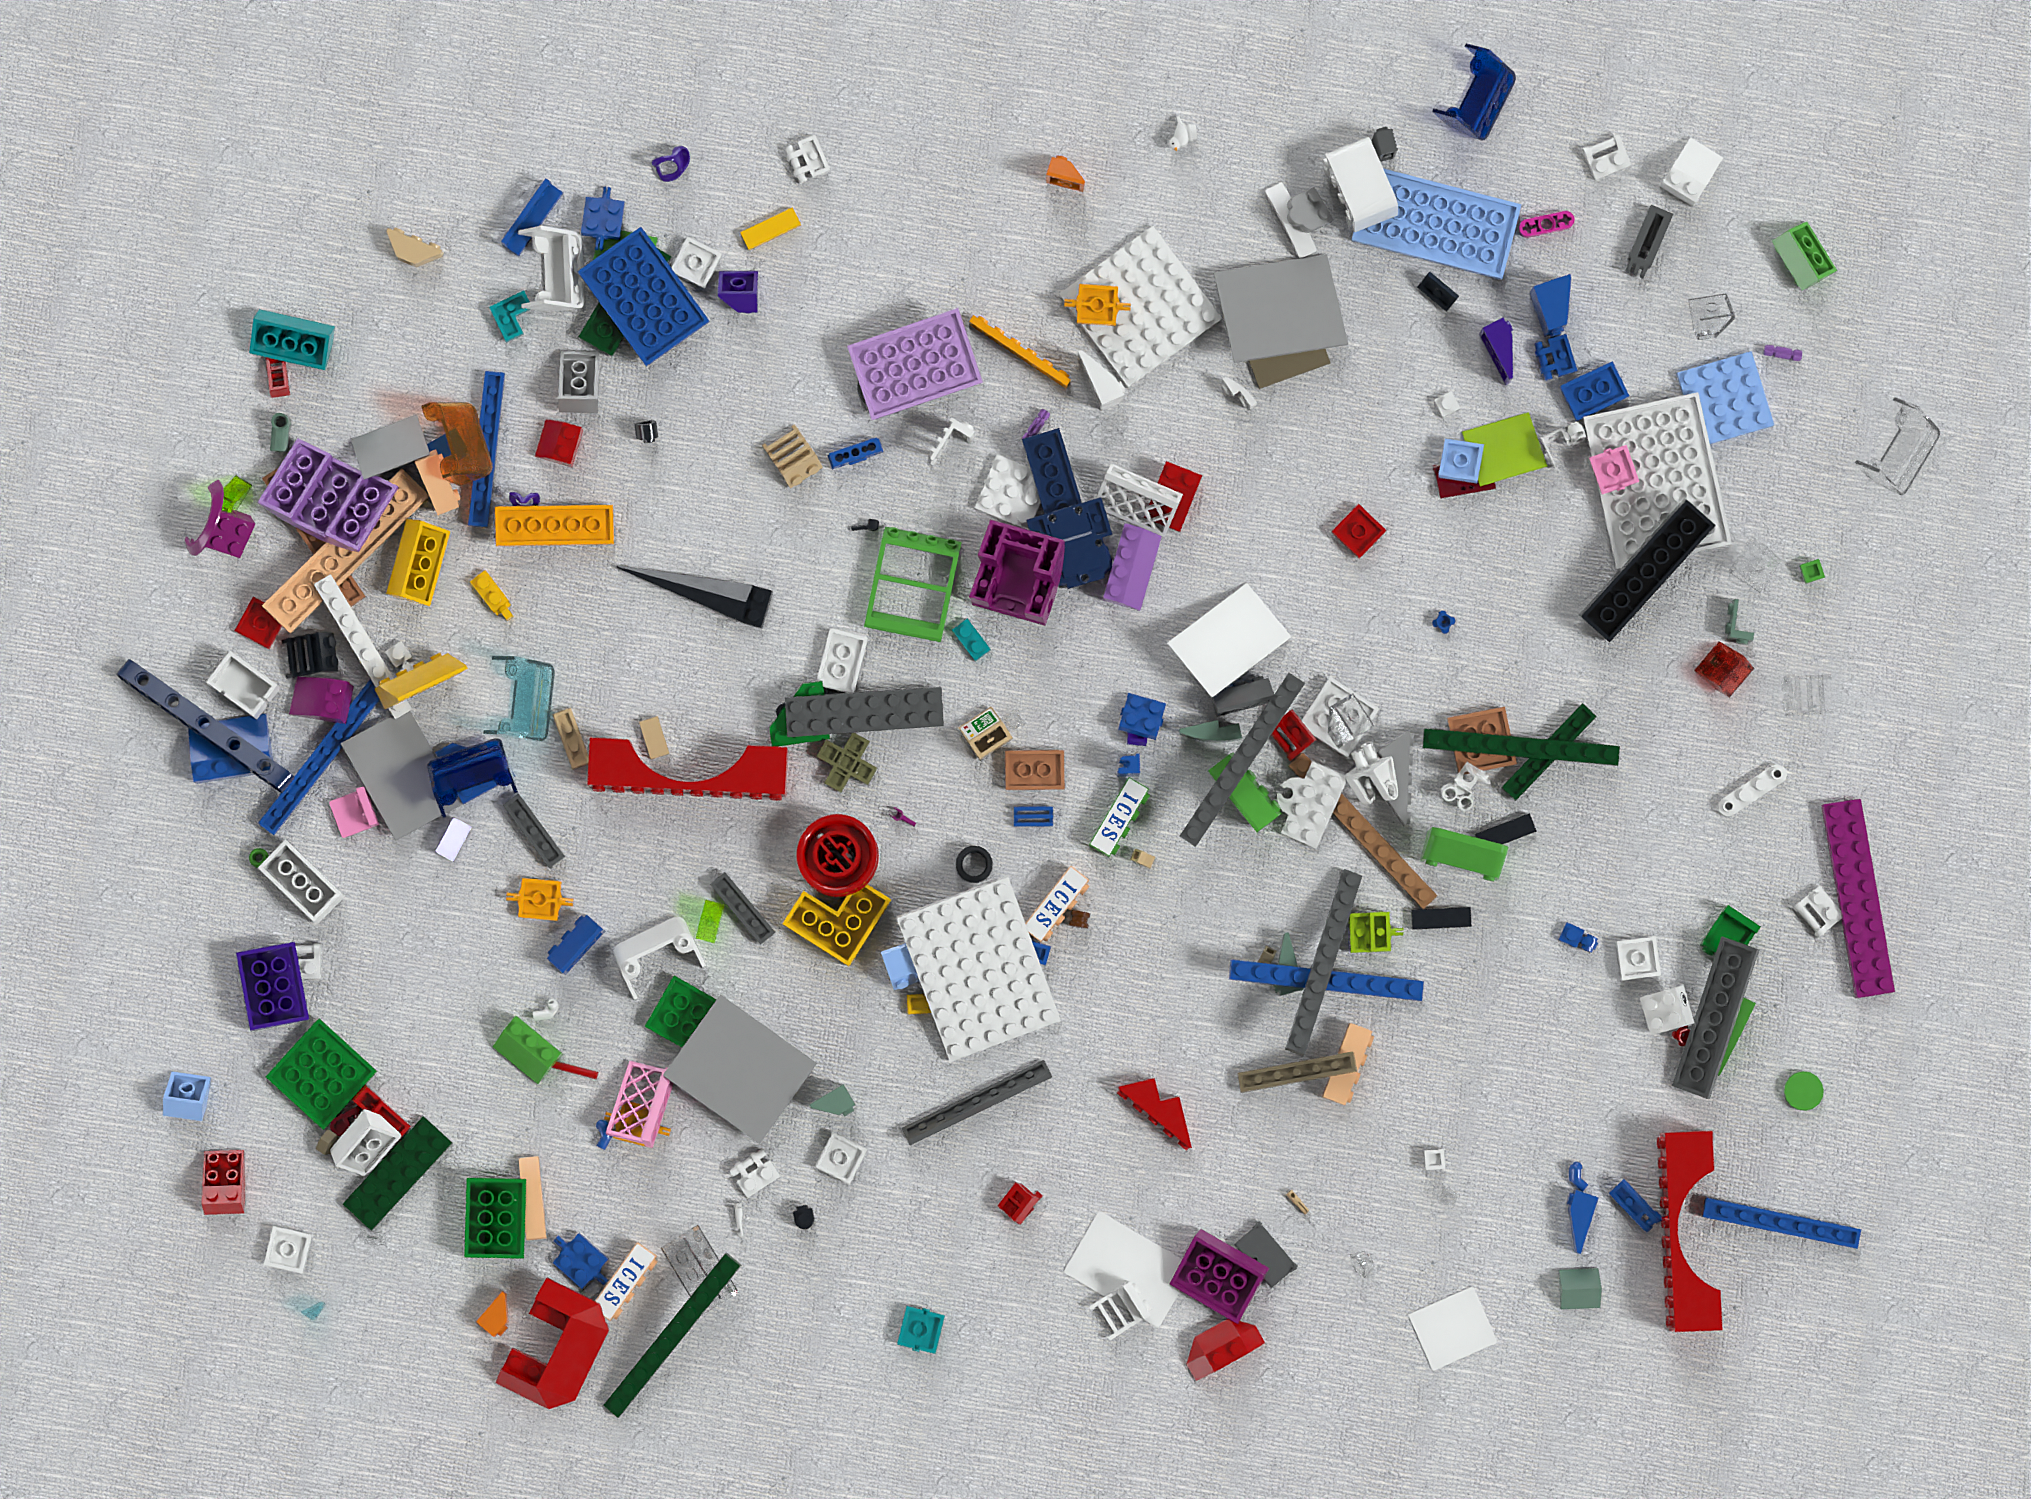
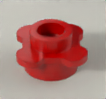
[1672,1025,1690,1047]

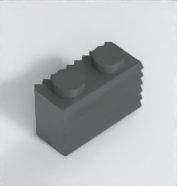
[1371,127,1398,162]

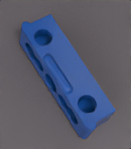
[828,437,884,470]

